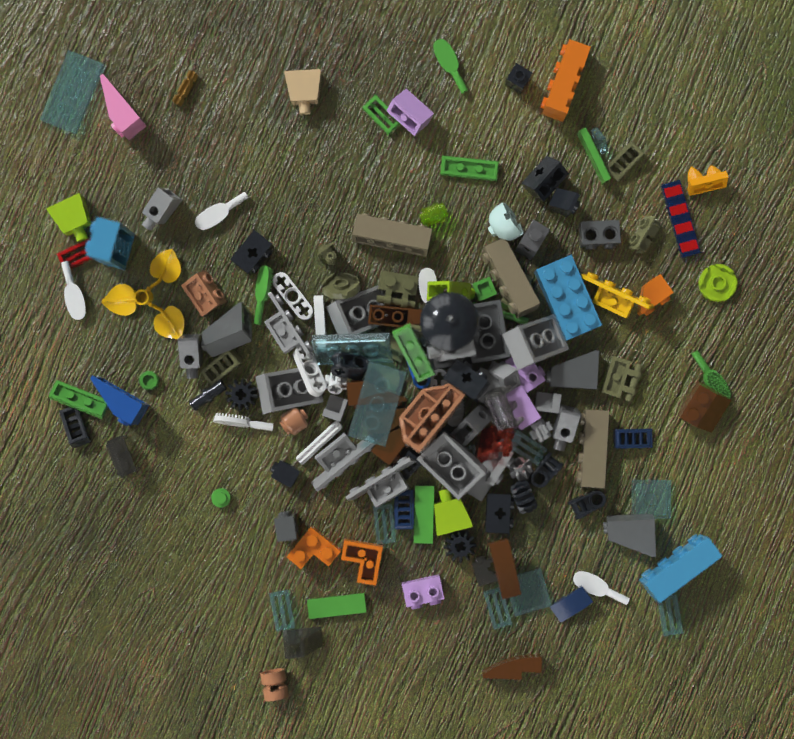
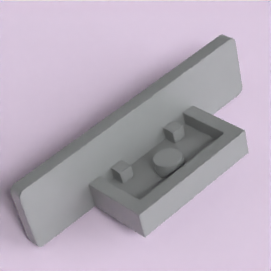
[264,292,314,359]
[467,427,522,501]
[311,433,377,491]
[346,456,416,508]

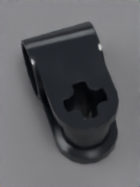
[331,351,370,381]
[529,452,564,488]
[567,490,606,520]

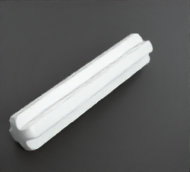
[296,421,343,465]

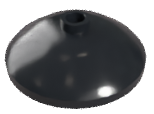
[420,292,479,351]

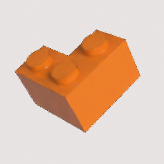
[287,525,342,569]
[341,539,383,586]

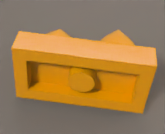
[687,165,729,196]

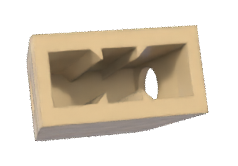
[284,69,322,115]

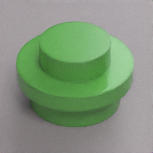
[211,488,231,508]

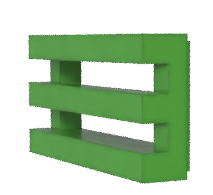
[362,94,400,136]

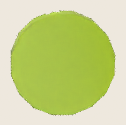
[698,264,738,302]

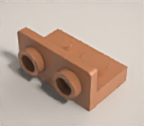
[181,270,227,317]

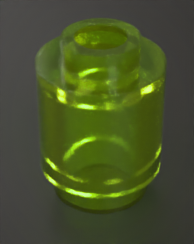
[419,202,448,227]

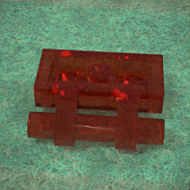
[477,424,515,462]

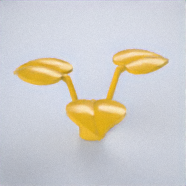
[101,249,185,340]

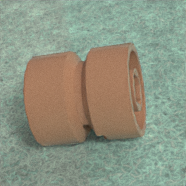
[260,668,289,701]

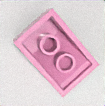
[100,74,146,140]

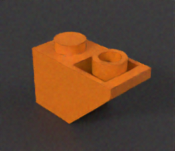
[637,274,674,316]

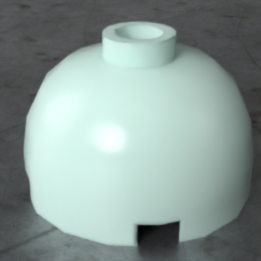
[488,202,524,241]

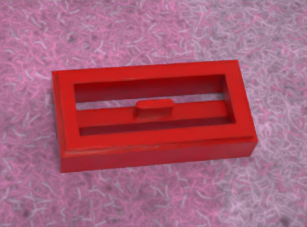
[56,238,92,269]

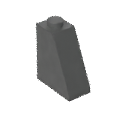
[201,302,252,357]
[546,350,599,390]
[603,514,656,557]

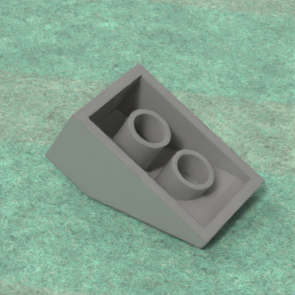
[326,286,392,342]
[502,314,569,370]
[255,366,323,414]
[417,432,487,500]

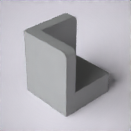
[489,361,521,394]
[535,392,562,414]
[322,395,348,422]

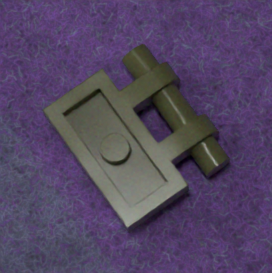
[376,270,419,309]
[601,356,643,402]

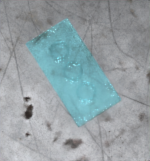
[40,50,105,135]
[311,333,393,365]
[348,361,407,446]

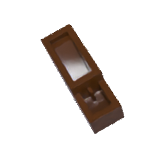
[488,538,522,599]
[482,654,542,680]

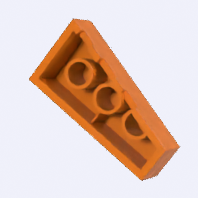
[540,39,591,122]

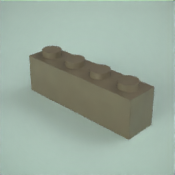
[352,213,432,257]
[482,239,540,319]
[576,409,609,488]

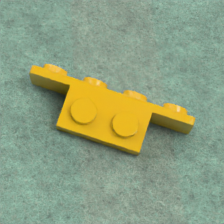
[581,272,654,318]

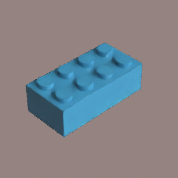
[85,217,135,270]
[534,254,602,341]
[639,534,722,603]

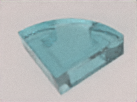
[591,127,608,154]

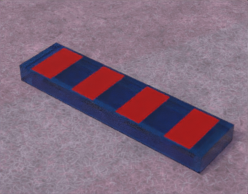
[660,180,701,258]

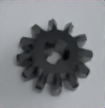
[225,378,258,411]
[510,480,538,514]
[444,530,477,563]

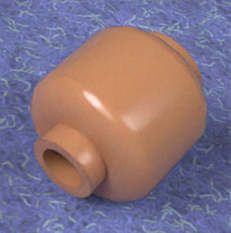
[279,407,309,435]

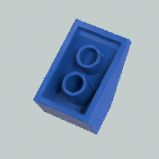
[90,375,149,426]

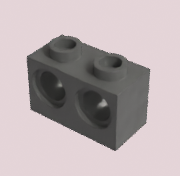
[579,220,621,250]
[274,511,299,542]

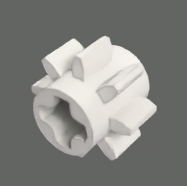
[325,370,347,394]

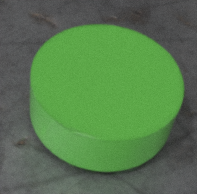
[139,371,159,390]

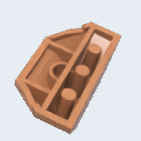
[399,383,466,453]

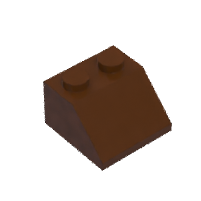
[678,381,732,433]

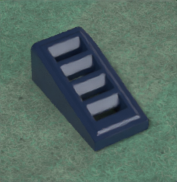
[613,429,653,449]
[394,490,414,529]

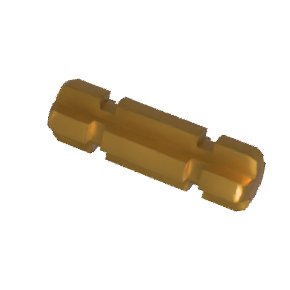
[172,70,198,106]

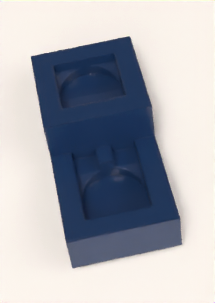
[549,585,593,622]

